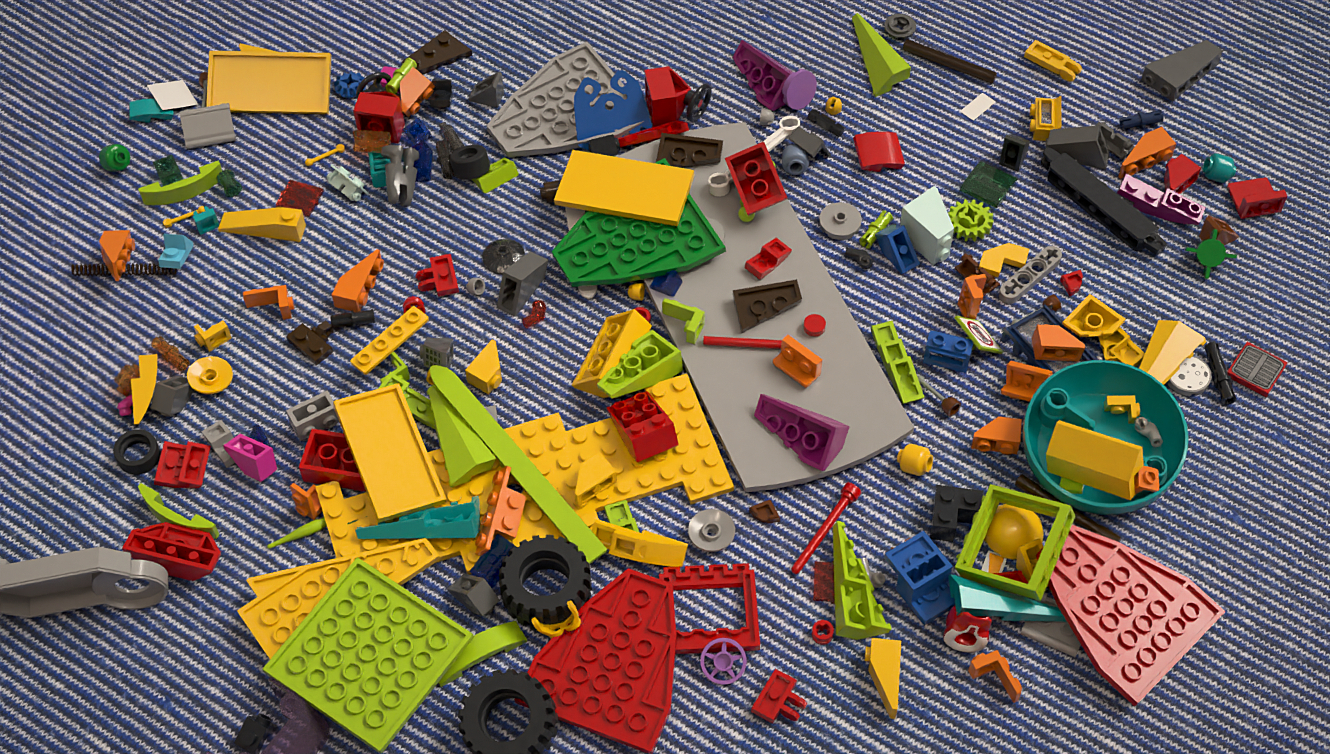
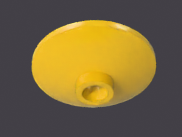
[187,357,233,394]

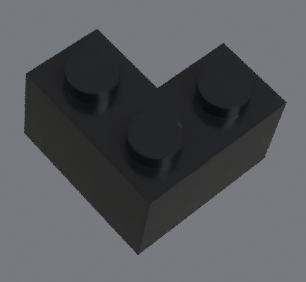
[930,485,983,542]

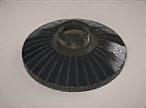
[482,239,525,275]

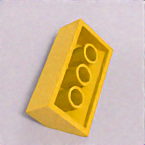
[571,309,652,398]

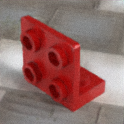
[1227,177,1288,219]

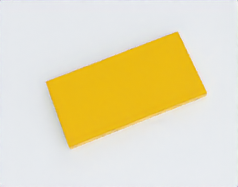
[206,51,331,114]
[554,150,695,226]
[333,383,446,523]

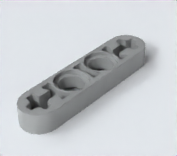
[999,246,1062,304]

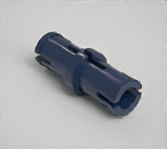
[1119,110,1164,130]

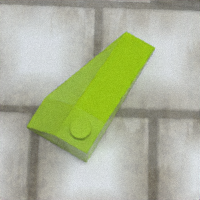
[597,330,683,399]

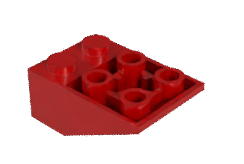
[606,391,679,462]

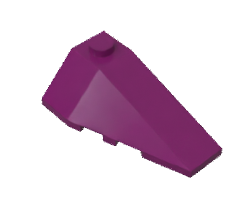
[732,40,793,111]
[754,394,850,471]

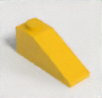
[864,638,901,719]

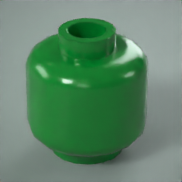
[99,144,131,172]

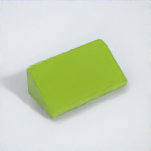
[472,157,519,193]

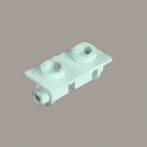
[327,164,369,201]

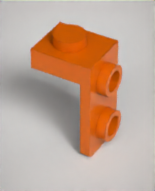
[243,285,295,320]
[290,483,322,520]
[968,650,1022,703]

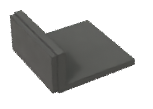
[789,126,831,158]

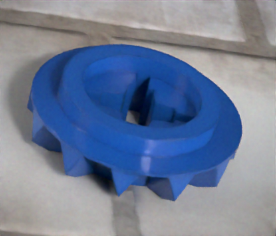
[334,71,366,98]

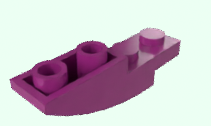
[1117,174,1206,225]

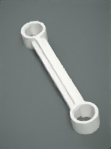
[708,116,800,197]

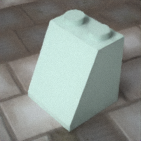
[900,186,954,265]

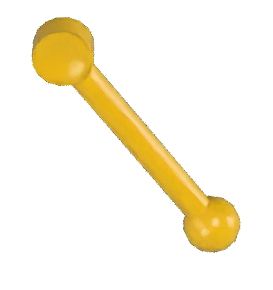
[305,144,345,166]
[163,206,205,228]

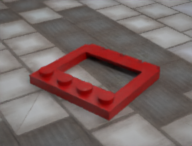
[659,563,760,654]

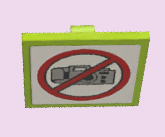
[954,316,1003,354]

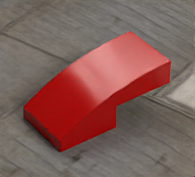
[744,238,792,280]

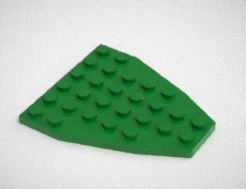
[552,158,726,287]

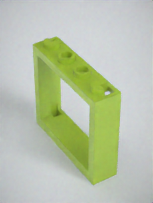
[955,484,1075,601]

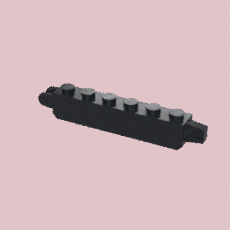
[1041,147,1167,255]

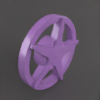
[700,638,747,684]

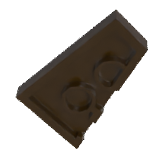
[401,30,472,75]
[656,133,723,168]
[732,279,802,333]

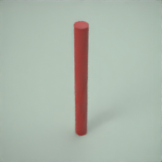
[703,336,782,349]

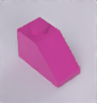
[223,434,277,482]

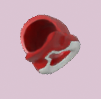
[943,605,992,653]

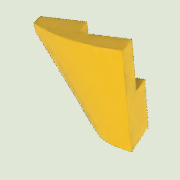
[1098,327,1145,367]

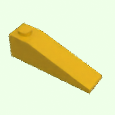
[218,207,306,242]

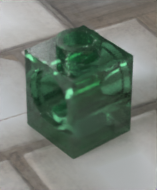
[153,155,183,186]

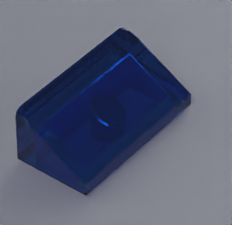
[409,141,433,182]
[469,534,515,588]

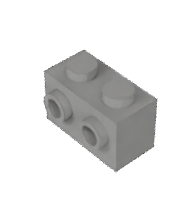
[286,391,339,441]

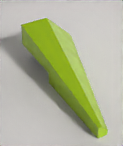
[852,13,911,97]
[427,384,496,487]
[833,521,892,640]

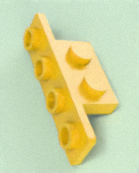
[350,306,429,375]

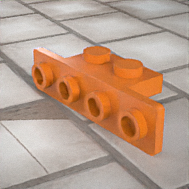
[475,466,527,556]

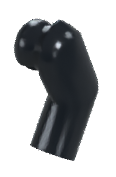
[845,247,873,269]

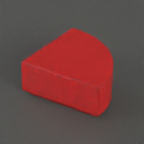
[1060,270,1083,296]

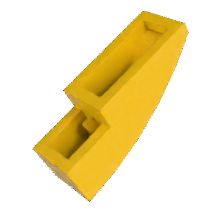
[131,354,157,425]

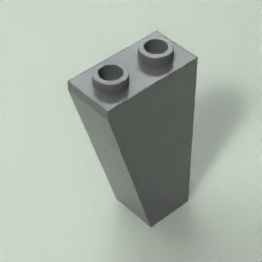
[1141,40,1223,102]

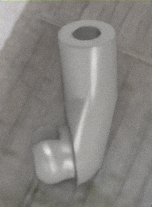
[1135,417,1163,447]
[860,558,885,588]

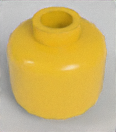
[897,444,933,476]

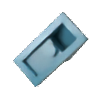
[158,234,194,269]

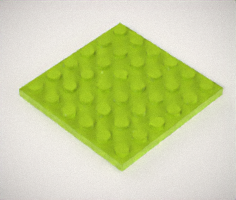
[262,557,474,754]

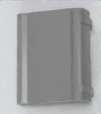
[179,103,236,149]
[1020,592,1081,657]

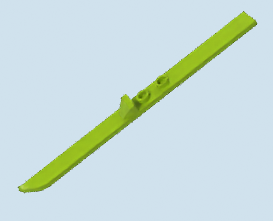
[429,365,607,564]

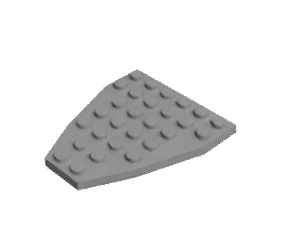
[486,42,652,157]

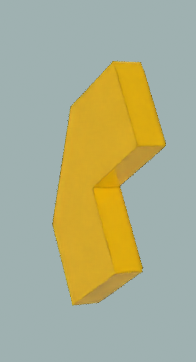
[978,243,1029,277]

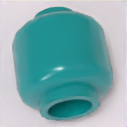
[1202,153,1236,183]

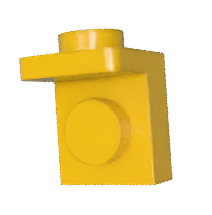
[194,320,232,352]
[1104,396,1140,424]

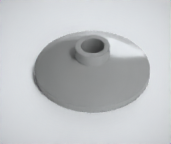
[688,509,735,552]

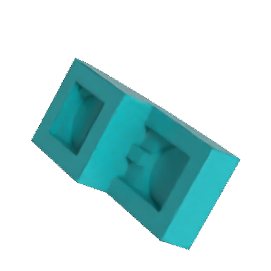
[129,99,173,123]

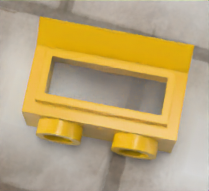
[1030,96,1062,141]

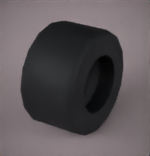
[450,145,490,180]

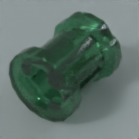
[216,169,242,197]

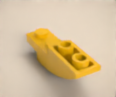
[592,519,688,567]

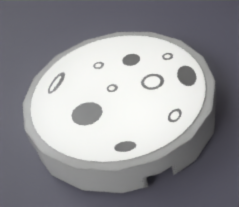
[1167,356,1212,396]

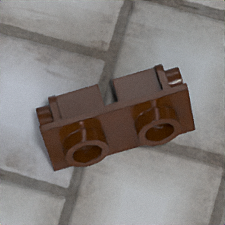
[954,253,1000,296]

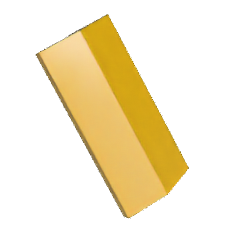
[1046,420,1144,500]

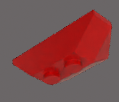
[122,522,221,581]

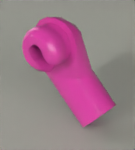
[117,395,133,416]

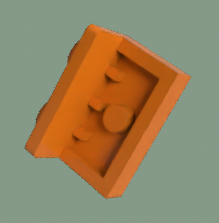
[1001,361,1052,402]

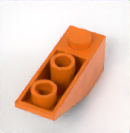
[1118,127,1176,179]
[99,230,135,281]
[332,249,384,312]

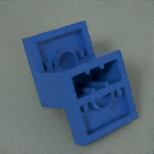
[884,531,955,626]

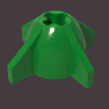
[1185,229,1237,279]

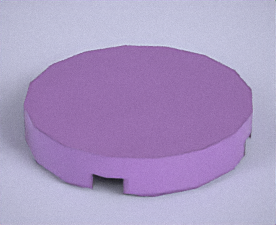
[782,69,817,110]

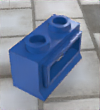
[923,330,974,373]

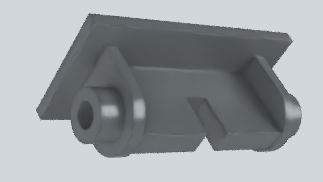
[1095,122,1135,159]

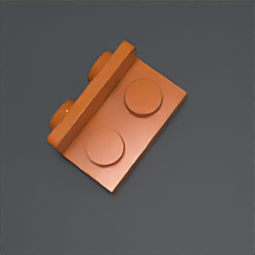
[957,274,987,320]
[773,334,823,388]

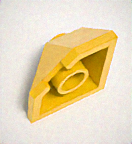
[1062,294,1126,337]

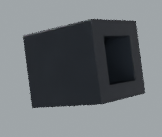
[587,134,620,156]

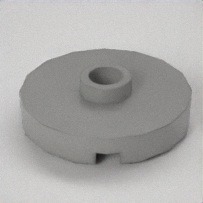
[819,202,862,240]

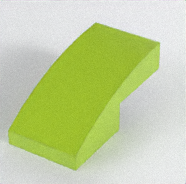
[604,500,639,532]

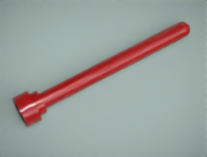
[791,482,861,574]

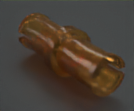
[151,336,190,372]

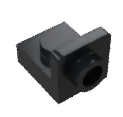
[430,79,453,107]

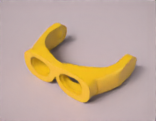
[531,600,581,639]

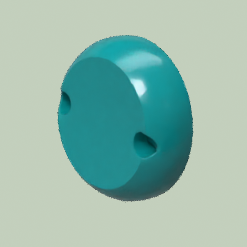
[1023,360,1188,515]

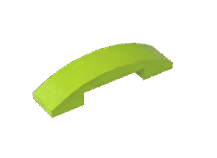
[138,160,224,205]
[378,372,436,430]
[138,483,219,539]
[438,621,527,687]

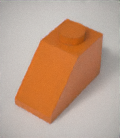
[1031,324,1085,362]

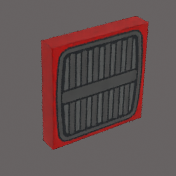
[1227,341,1288,397]

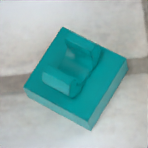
[193,206,219,235]

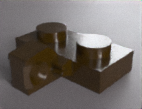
[286,320,334,366]

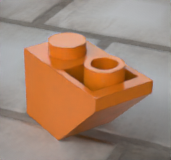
[400,67,435,117]
[971,416,1022,455]

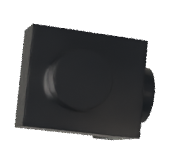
[234,713,278,754]

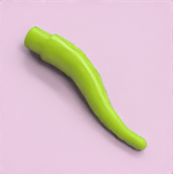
[267,518,327,549]

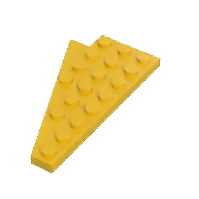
[237,538,440,659]

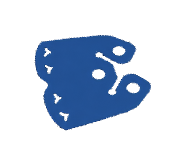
[574,70,652,150]

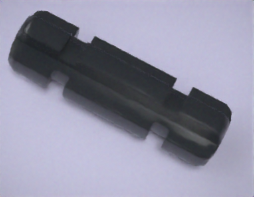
[808,109,845,137]

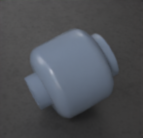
[781,144,809,175]

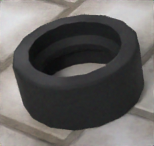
[113,429,161,475]

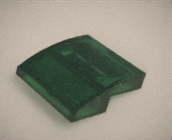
[959,161,1018,208]

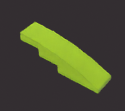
[870,321,925,404]

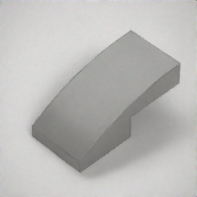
[201,420,235,468]

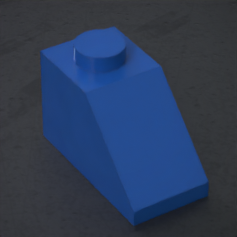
[875,225,920,274]

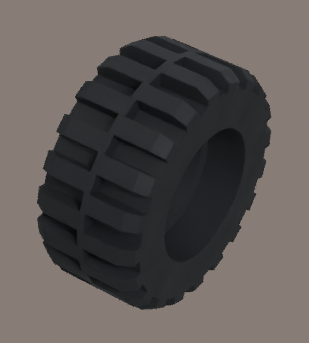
[499,535,592,630]
[458,669,558,754]

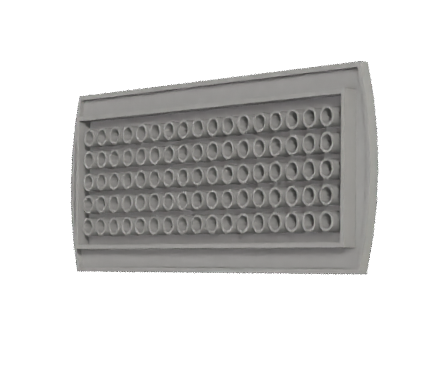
[617,122,914,492]

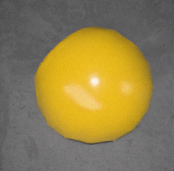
[984,504,1044,560]

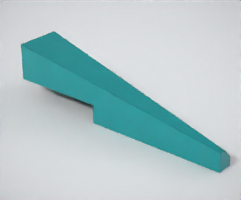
[356,496,480,539]
[948,574,1067,622]

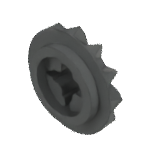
[884,14,916,40]

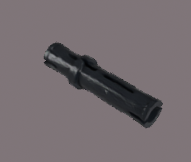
[1204,342,1237,405]

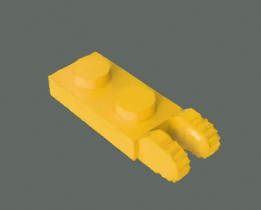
[1024,40,1082,82]

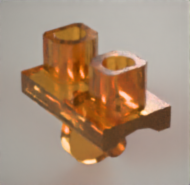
[353,130,391,153]

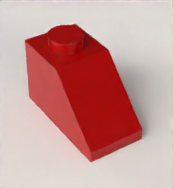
[1164,154,1201,194]

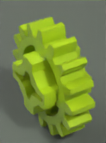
[948,199,994,242]

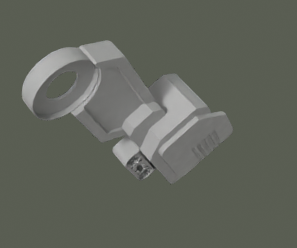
[0,547,168,618]

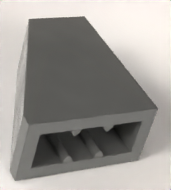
[1046,125,1109,169]
[497,252,548,316]

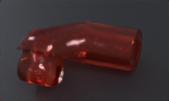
[521,300,547,329]

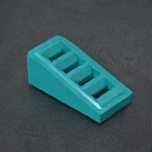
[368,149,391,188]

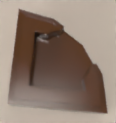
[749,499,780,523]

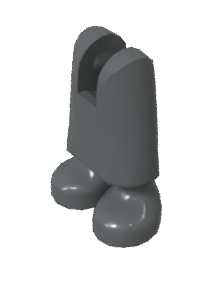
[381,145,419,207]

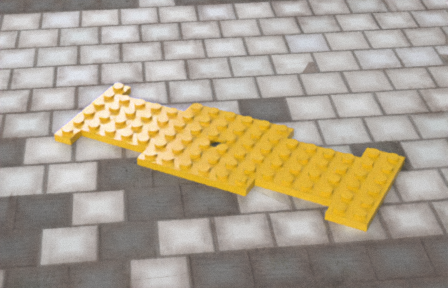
[315,374,734,575]

